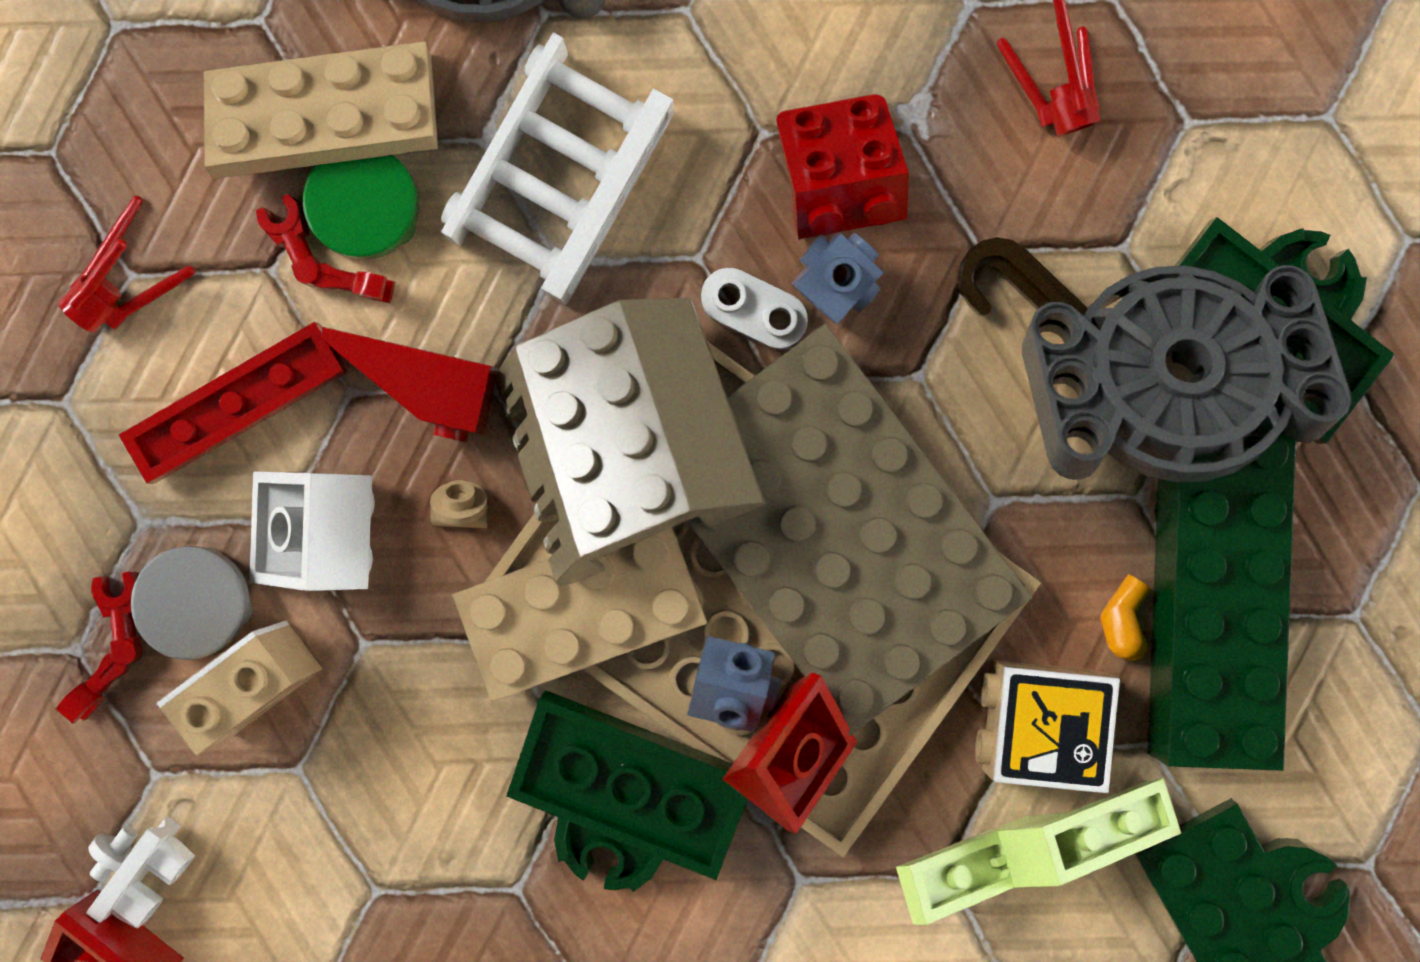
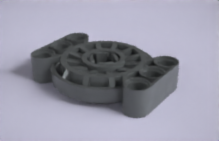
[1022,265,1351,482]

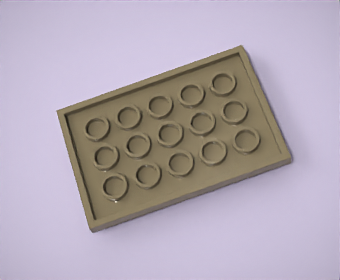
[687,323,1033,736]

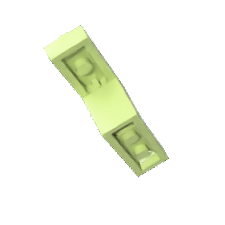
[896,778,1181,925]

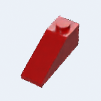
[320,327,498,442]

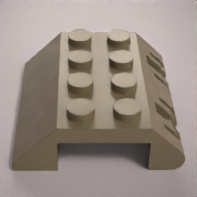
[494,298,766,585]

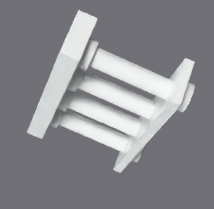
[441,32,674,306]

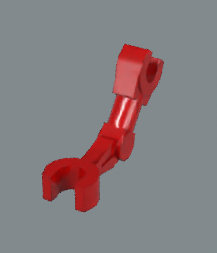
[256,194,395,304]
[55,572,143,724]

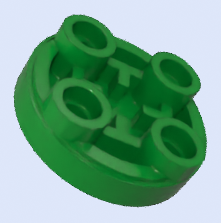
[303,155,419,260]

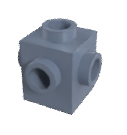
[791,233,884,324]
[687,636,780,732]

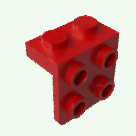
[776,94,909,240]

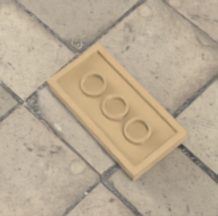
[204,41,438,179]
[452,527,707,702]

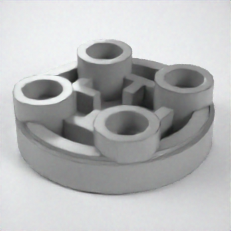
[131,546,253,660]

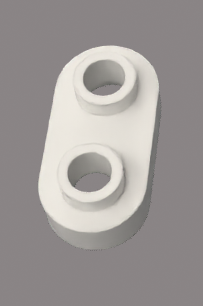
[701,268,808,350]

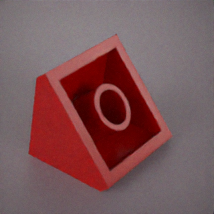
[723,672,857,834]
[40,889,184,962]

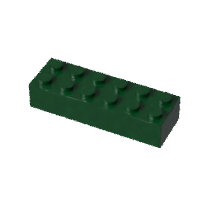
[1148,432,1296,771]

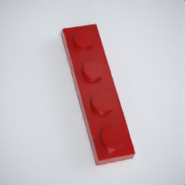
[119,322,348,484]

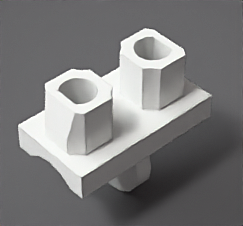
[86,816,195,929]

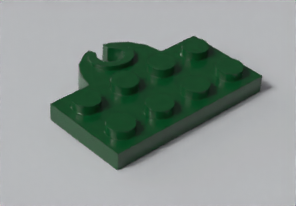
[1175,217,1395,444]
[506,690,748,892]
[1135,798,1350,962]

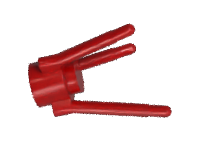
[997,0,1101,137]
[58,195,195,333]

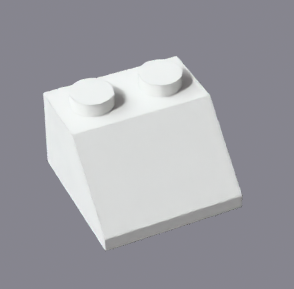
[249,471,375,591]

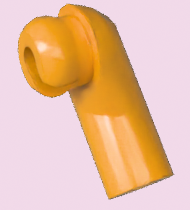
[1100,574,1152,661]

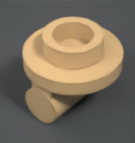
[430,480,490,528]

